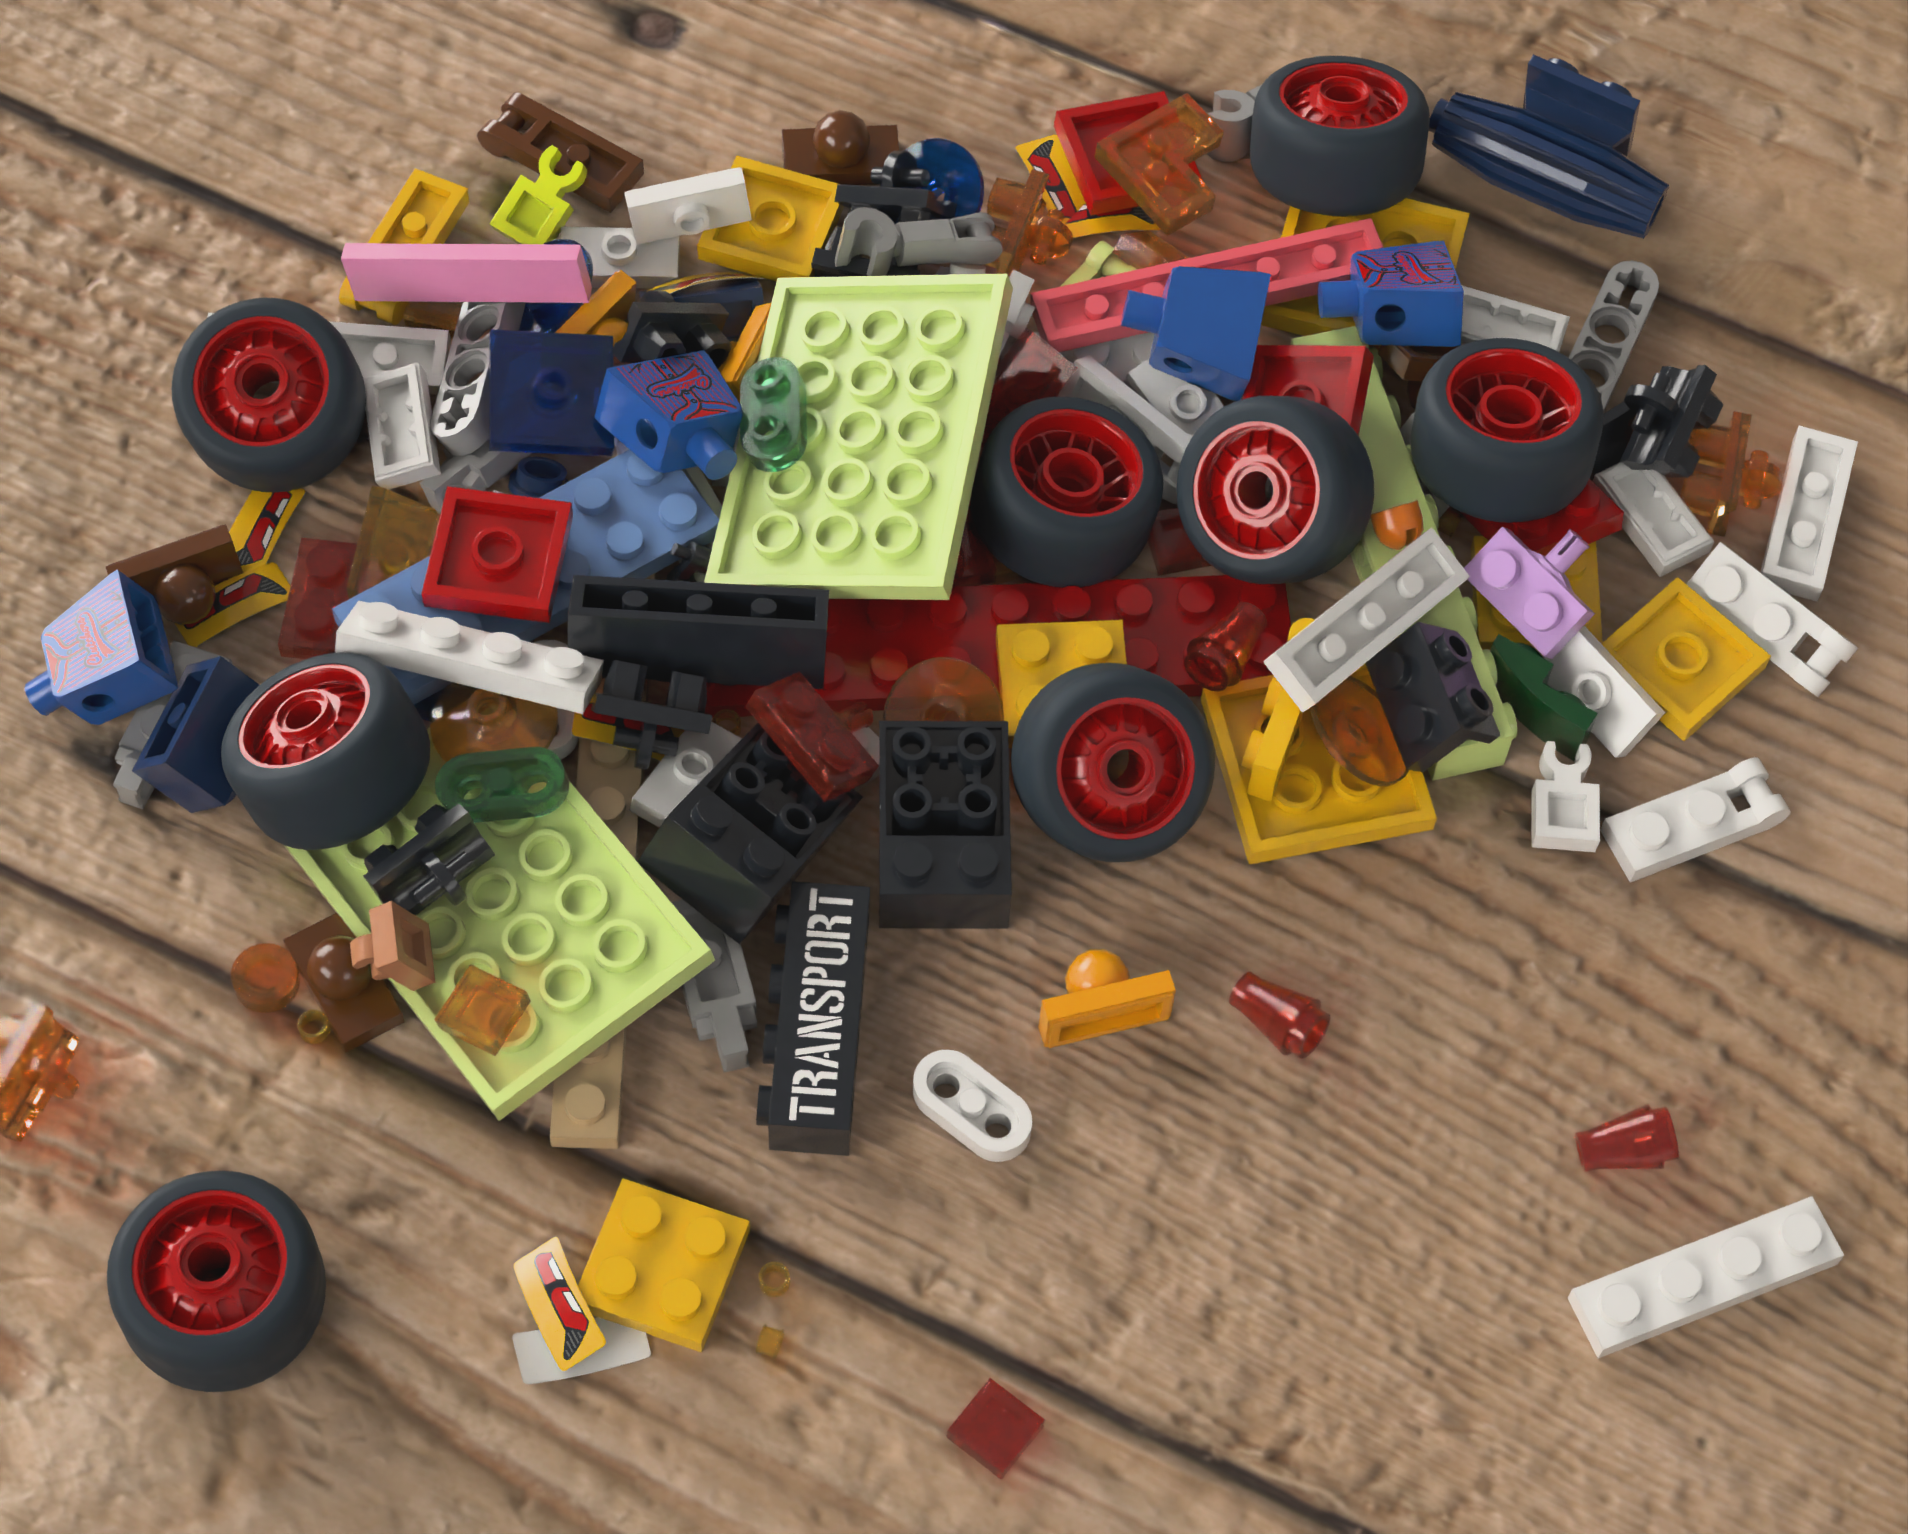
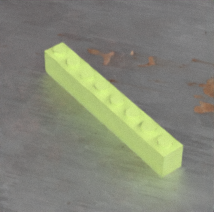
[1290,326,1518,781]

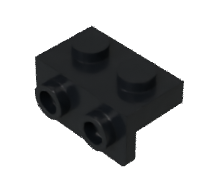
[1365,622,1500,772]

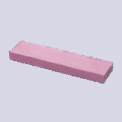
[341,243,592,303]

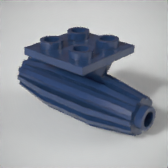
[1429,54,1669,239]

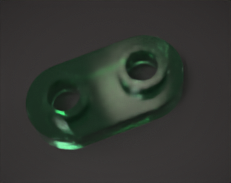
[740,357,807,472]
[435,747,569,823]

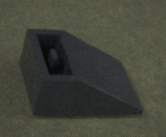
[637,717,863,945]
[879,721,1012,929]

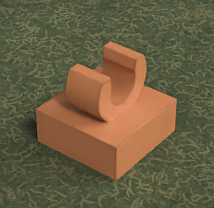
[350,901,435,991]

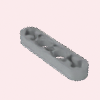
[1568,260,1660,414]
[430,302,526,456]

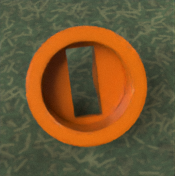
[1370,500,1424,550]

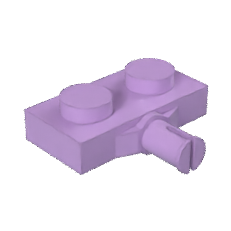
[1464,527,1595,659]

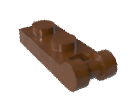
[477,93,644,213]

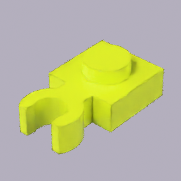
[490,145,587,245]

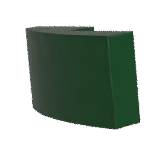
[1490,634,1598,762]

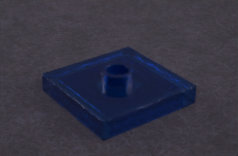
[489,329,615,456]

